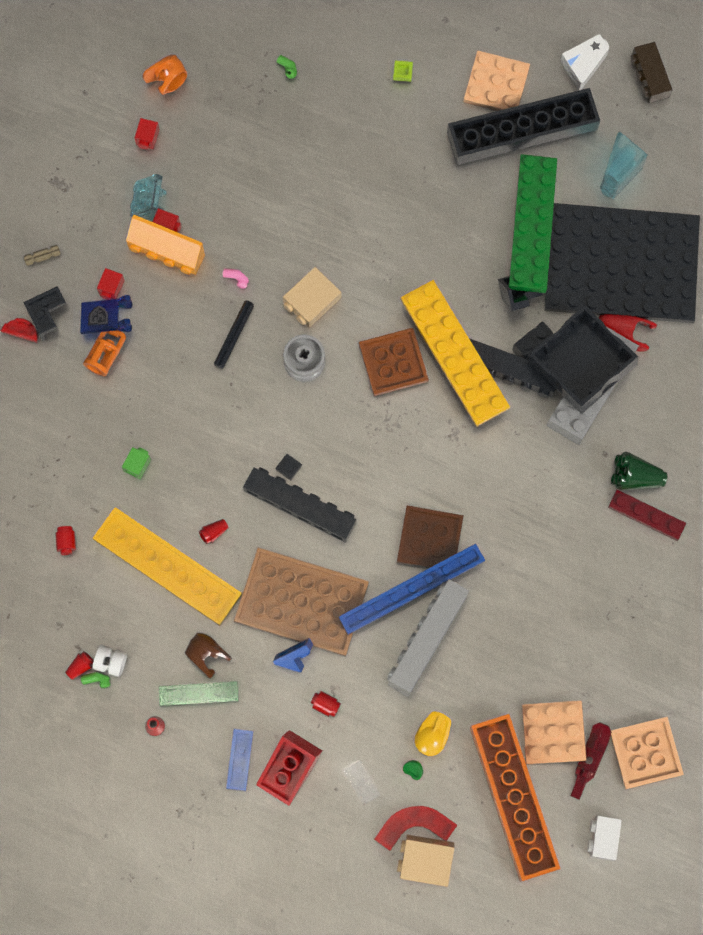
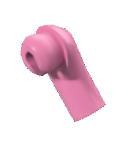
[223,268,249,289]

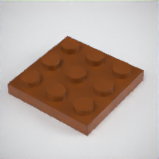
[359,328,429,396]

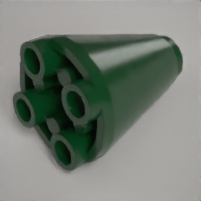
[611,451,668,490]

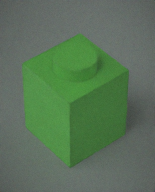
[122,447,151,480]

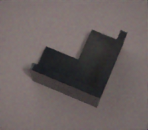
[498,276,543,311]
[23,286,66,341]

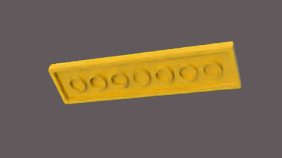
[400,280,510,427]
[93,507,242,626]

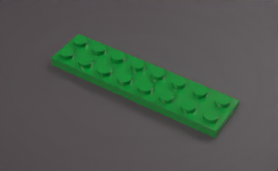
[509,154,557,293]

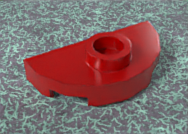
[0,318,38,343]

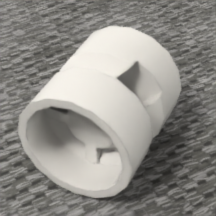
[93,645,127,677]

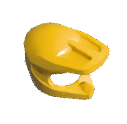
[415,711,451,756]

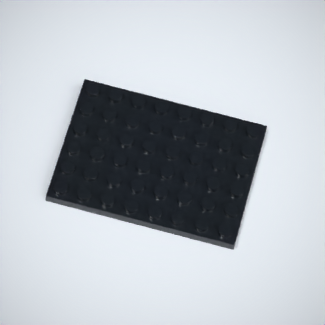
[544,203,700,323]

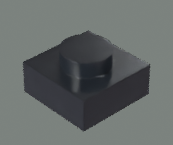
[275,454,302,481]

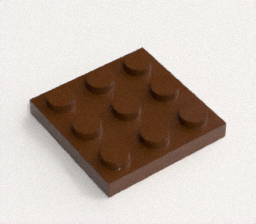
[397,505,464,568]

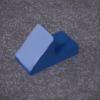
[273,638,313,672]

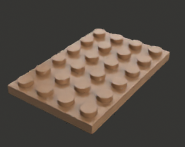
[234,548,369,656]

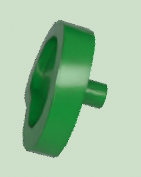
[403,760,423,780]

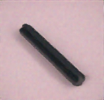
[214,300,254,369]

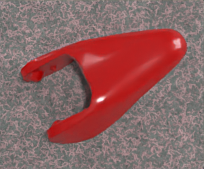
[598,314,657,352]

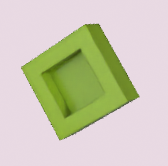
[393,60,413,82]

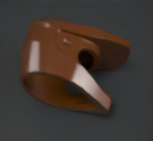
[185,633,232,679]

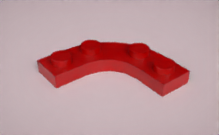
[374,806,457,851]

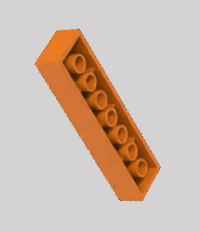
[470,714,561,882]

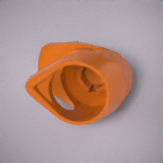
[142,54,187,95]

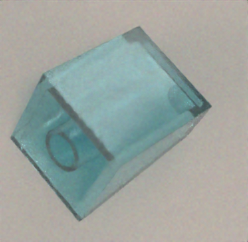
[600,132,648,200]

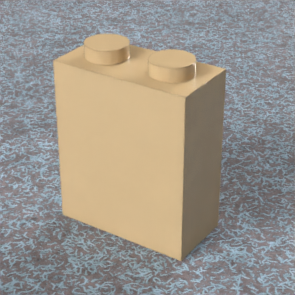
[283,267,342,328]
[397,834,455,887]

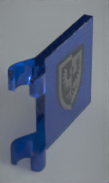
[80,295,133,334]

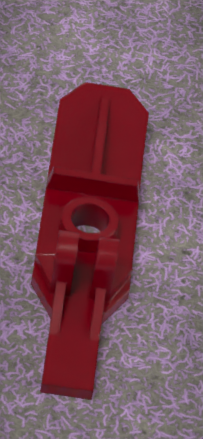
[570,722,612,800]

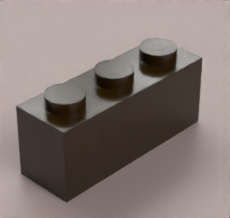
[630,42,673,103]

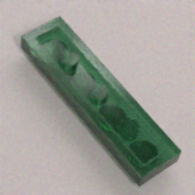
[159,681,239,707]

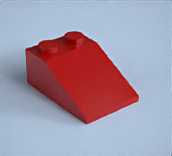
[256,730,323,806]

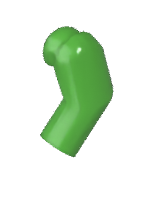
[277,55,297,79]
[81,672,111,688]

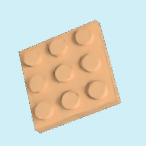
[463,50,530,111]
[522,701,587,765]
[611,717,684,790]

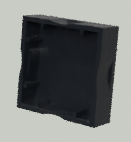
[528,305,638,414]

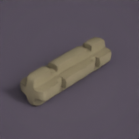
[24,245,60,266]

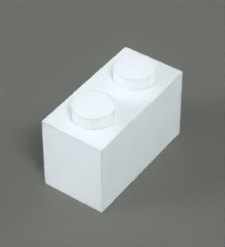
[587,816,622,861]

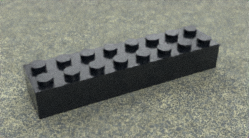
[447,88,600,165]

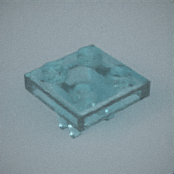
[130,174,167,217]

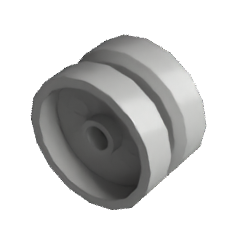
[283,334,325,382]

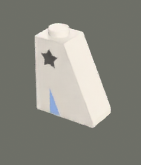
[560,34,609,90]

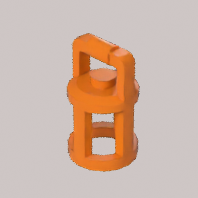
[83,326,126,377]

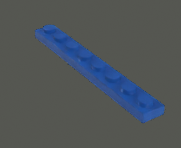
[339,544,485,635]

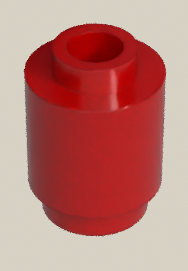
[55,526,76,555]
[310,691,341,717]

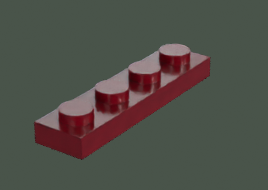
[608,490,686,541]

